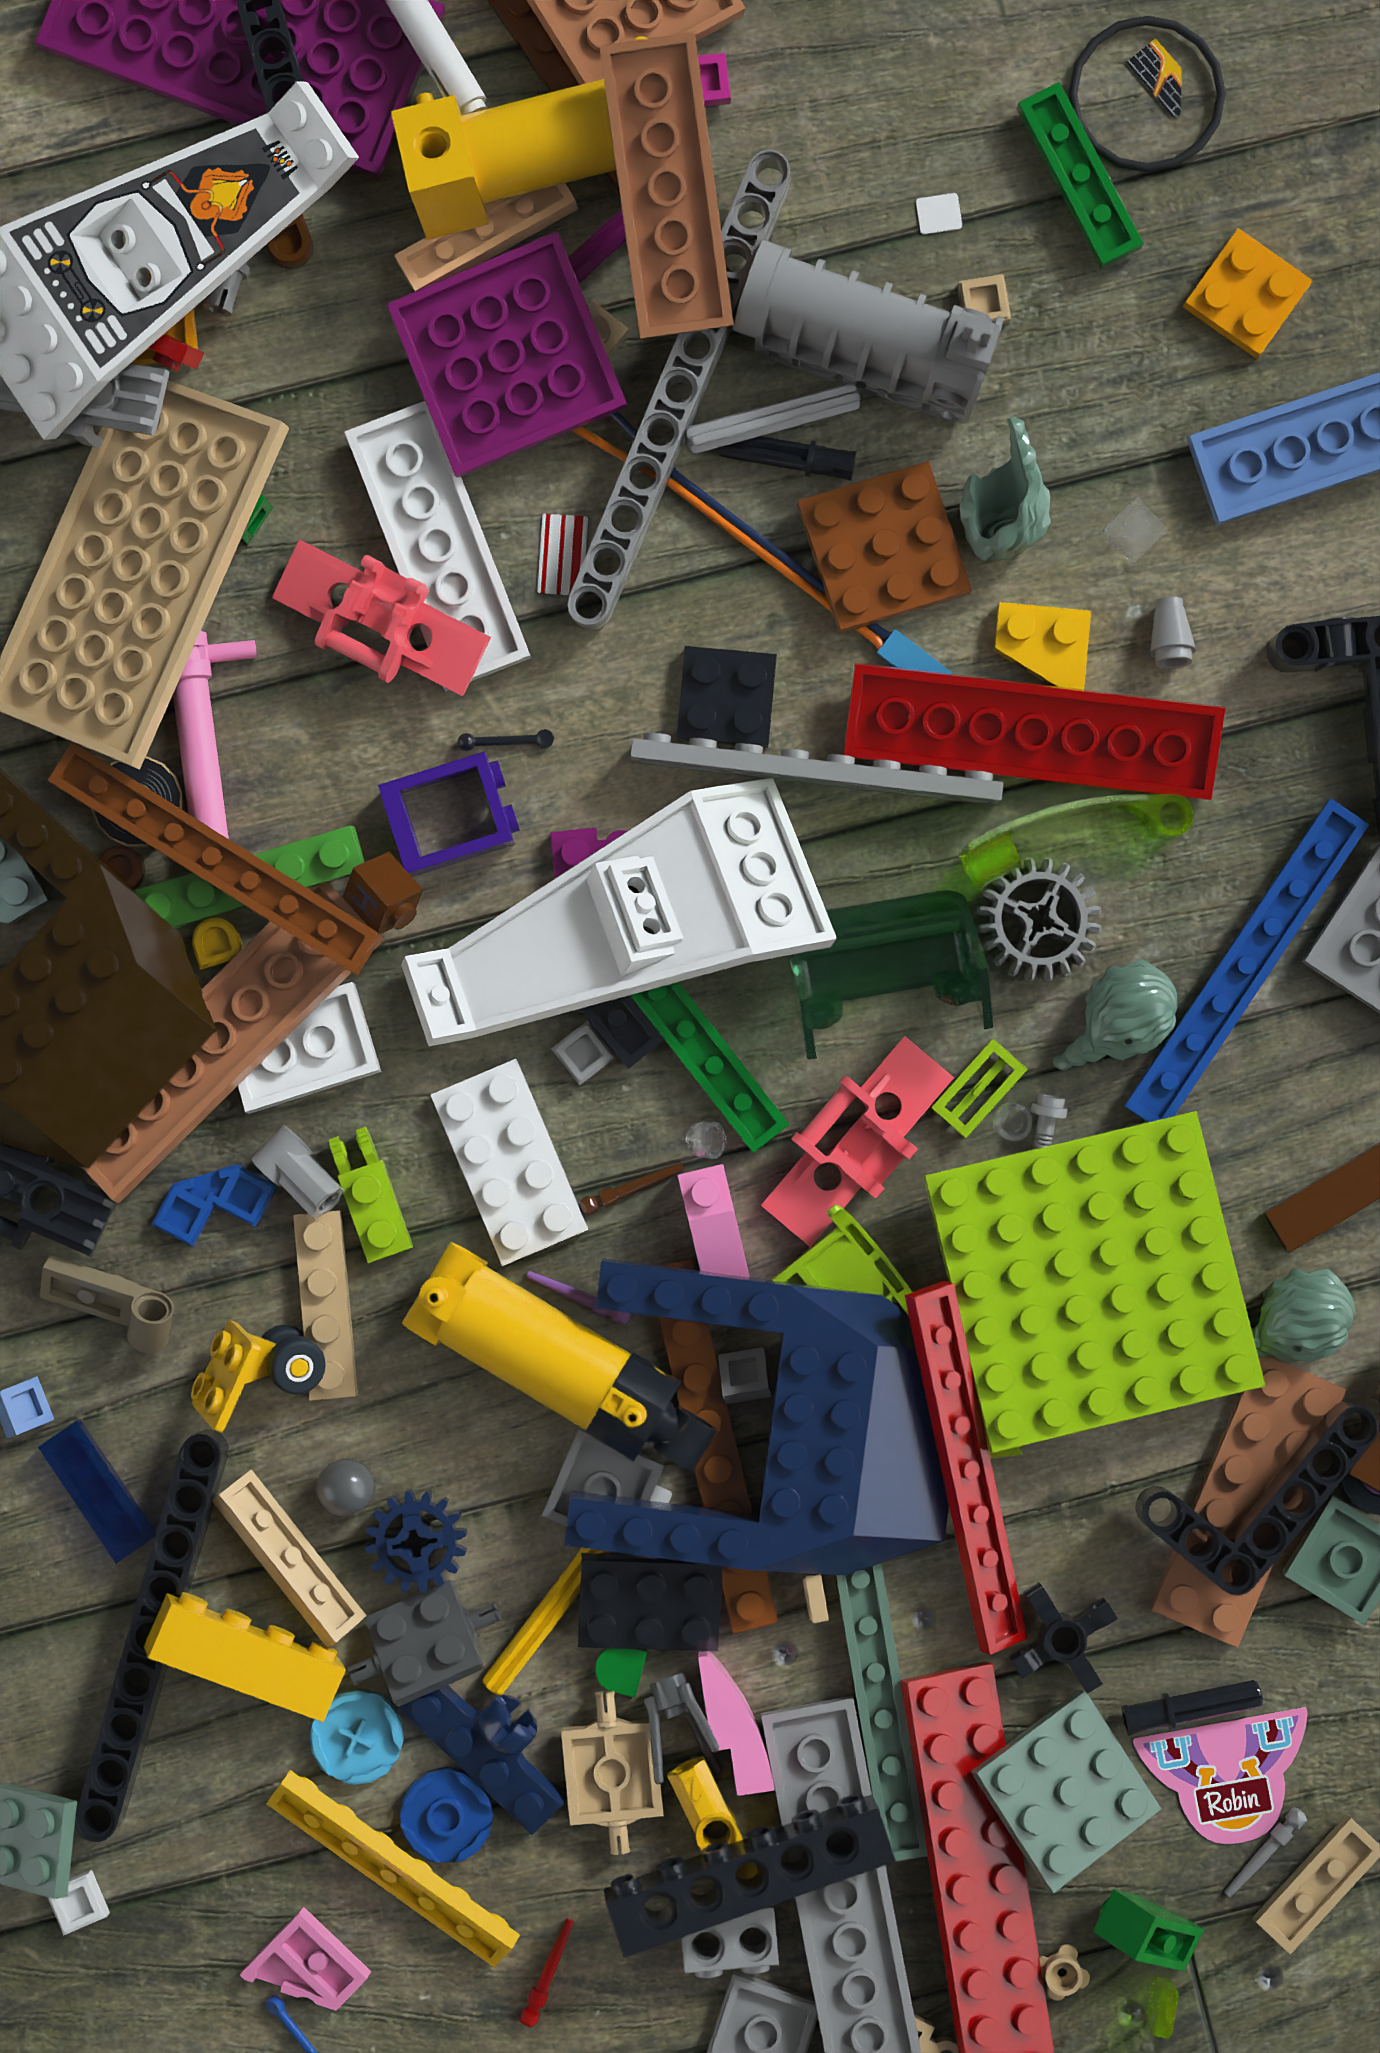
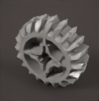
[976,858,1101,982]

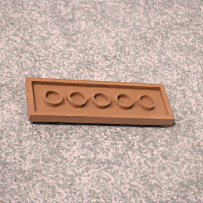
[599,31,734,339]
[1149,1356,1347,1648]

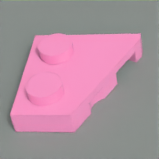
[240,1907,371,2011]

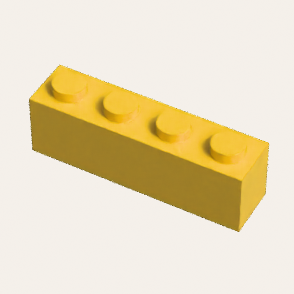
[144,1592,346,1722]

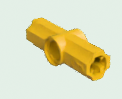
[667,1756,758,1879]

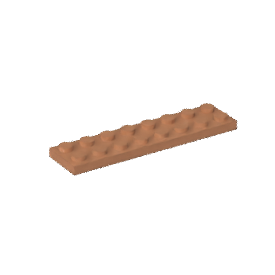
[82,883,384,1203]

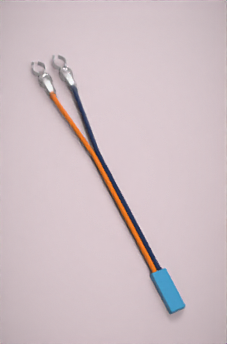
[572,412,954,674]

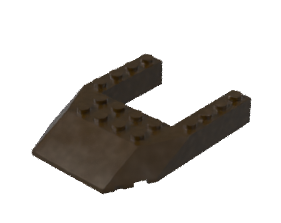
[0,768,217,1169]

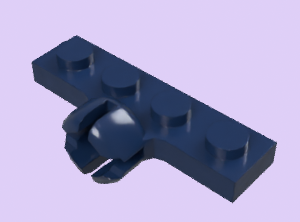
[396,1685,566,1835]

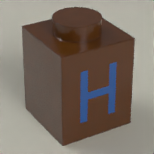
[343,852,423,934]

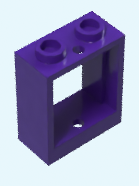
[378,751,520,877]

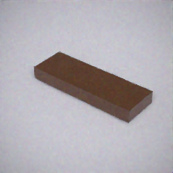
[1263,1142,1380,1253]

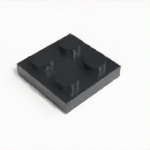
[677,646,777,748]

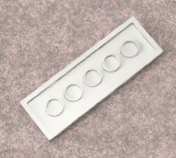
[345,401,531,691]

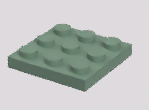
[971,1690,1161,1893]

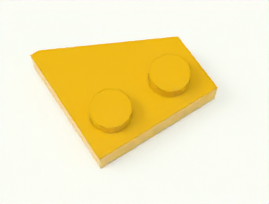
[993,602,1091,690]

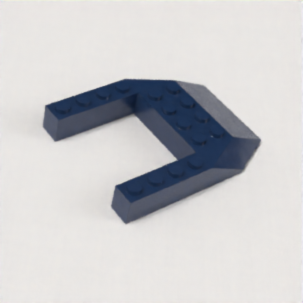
[564,1258,949,1575]

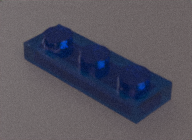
[38,1419,156,1564]

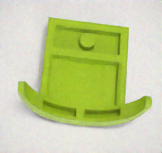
[770,1205,912,1314]

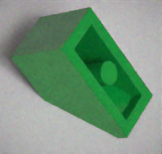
[1093,1889,1204,1972]

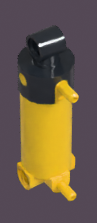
[402,1242,718,1471]

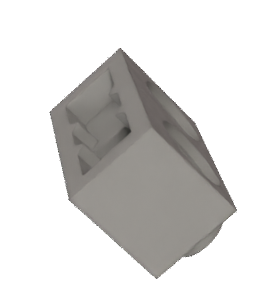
[682,1905,779,1978]

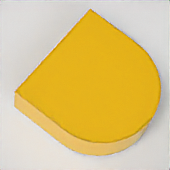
[192,918,244,971]

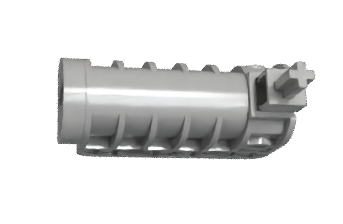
[733,240,1004,424]

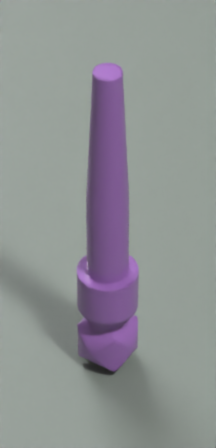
[526,1271,631,1325]

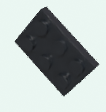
[578,1553,723,1651]

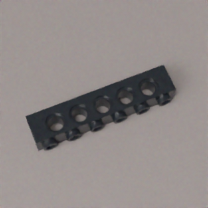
[603,1794,896,1958]

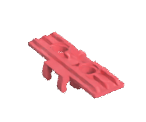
[272,539,491,696]
[761,1036,954,1247]

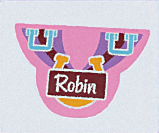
[1133,1707,1308,1844]

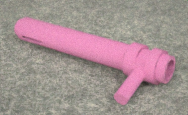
[173,631,257,839]

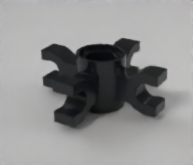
[1009,1582,1118,1694]

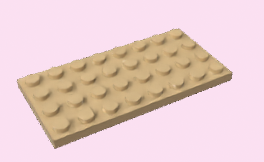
[0,380,289,770]

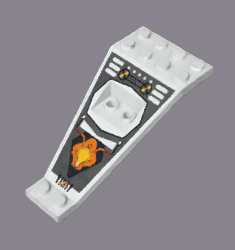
[0,81,359,440]

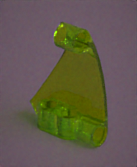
[959,794,1194,890]

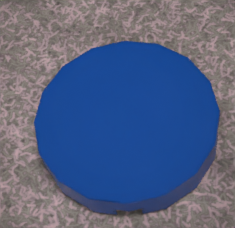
[400,1767,494,1863]

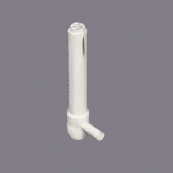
[385,0,487,116]

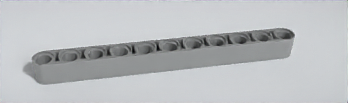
[567,149,791,631]

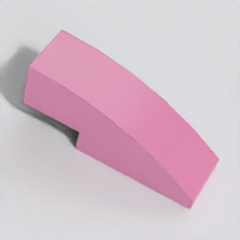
[698,1651,775,1796]

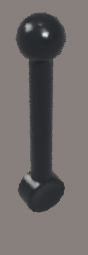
[457,729,554,751]

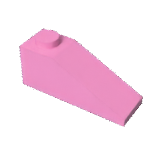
[678,1164,750,1277]

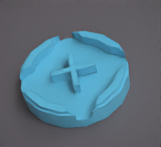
[310,1688,404,1785]

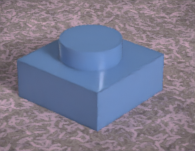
[0,1376,54,1439]

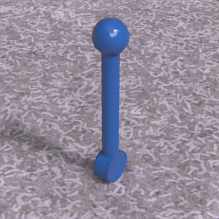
[265,1995,318,2053]

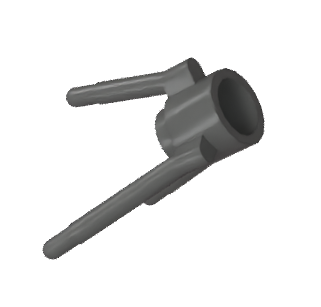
[644,1672,721,1785]

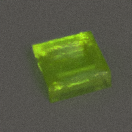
[1146,1975,1179,2039]

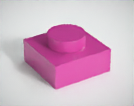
[698,53,731,107]

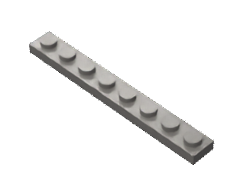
[631,732,1004,806]

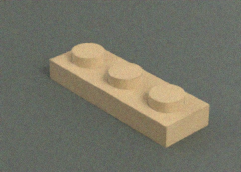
[1252,1814,1380,1955]

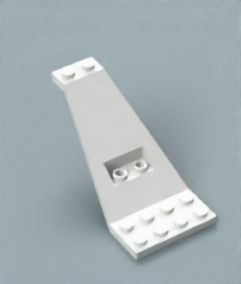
[401,778,837,1046]

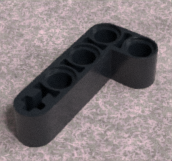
[238,0,304,112]

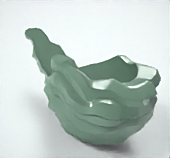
[960,416,1051,561]
[1053,959,1177,1071]
[1251,1268,1355,1363]

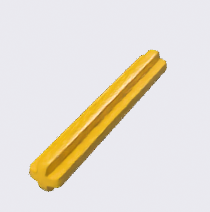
[482,1548,610,1695]

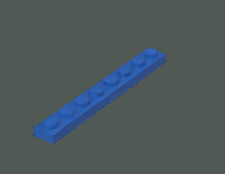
[1122,799,1369,1123]

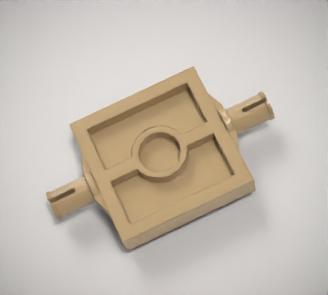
[561,1690,664,1855]

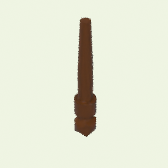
[579,1163,684,1215]

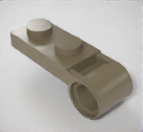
[40,1255,174,1353]

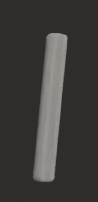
[685,383,860,454]

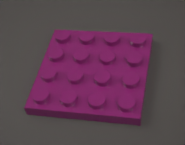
[387,231,628,478]

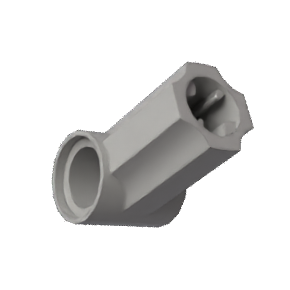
[251,1125,344,1219]

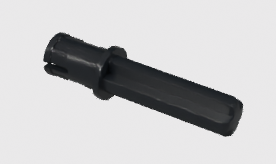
[718,436,857,481]
[1121,1680,1263,1736]

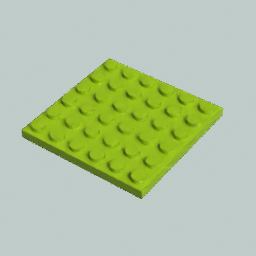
[923,1111,1265,1453]

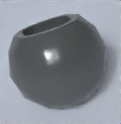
[316,1459,376,1518]

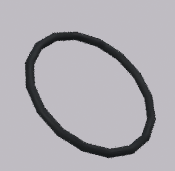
[1068,15,1226,173]

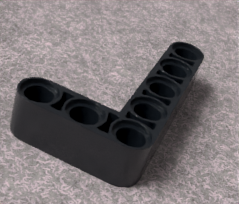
[1135,1402,1379,1595]

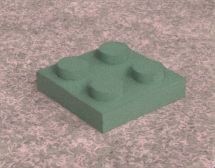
[1281,1494,1380,1625]
[0,1783,77,1899]

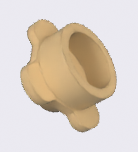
[1039,1944,1090,2001]

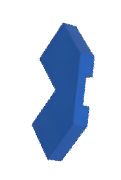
[151,1164,279,1246]

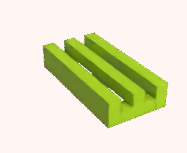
[930,1039,1028,1138]

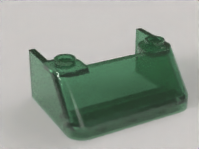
[787,890,993,1060]

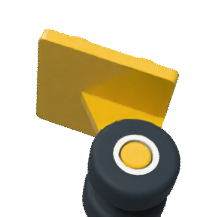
[191,1320,326,1433]

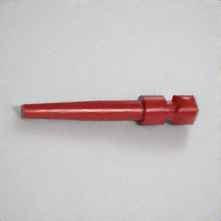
[520,1918,574,2027]

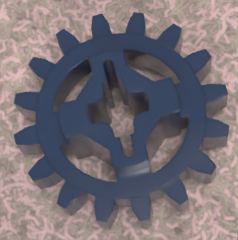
[365,1489,468,1593]

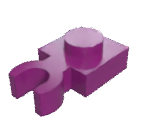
[550,827,628,879]

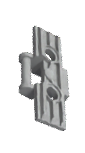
[0,364,170,447]

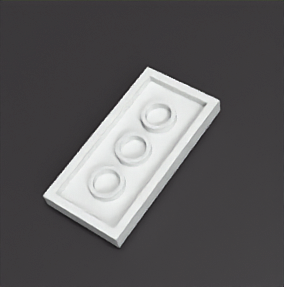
[431,1059,588,1266]

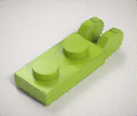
[328,1126,413,1263]

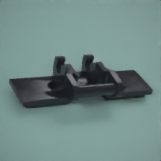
[0,1144,117,1257]

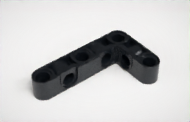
[1266,616,1380,835]

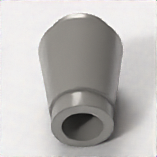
[1150,597,1196,669]

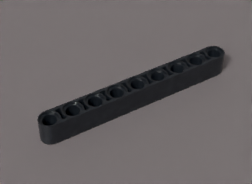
[75,1429,229,1842]

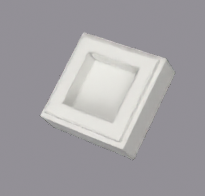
[47,1870,110,1936]

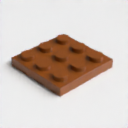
[796,461,972,634]

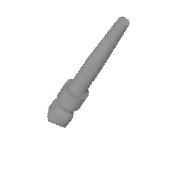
[1224,1807,1307,1897]

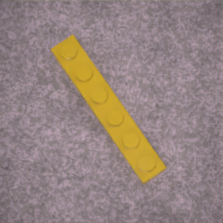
[266,1770,520,1968]

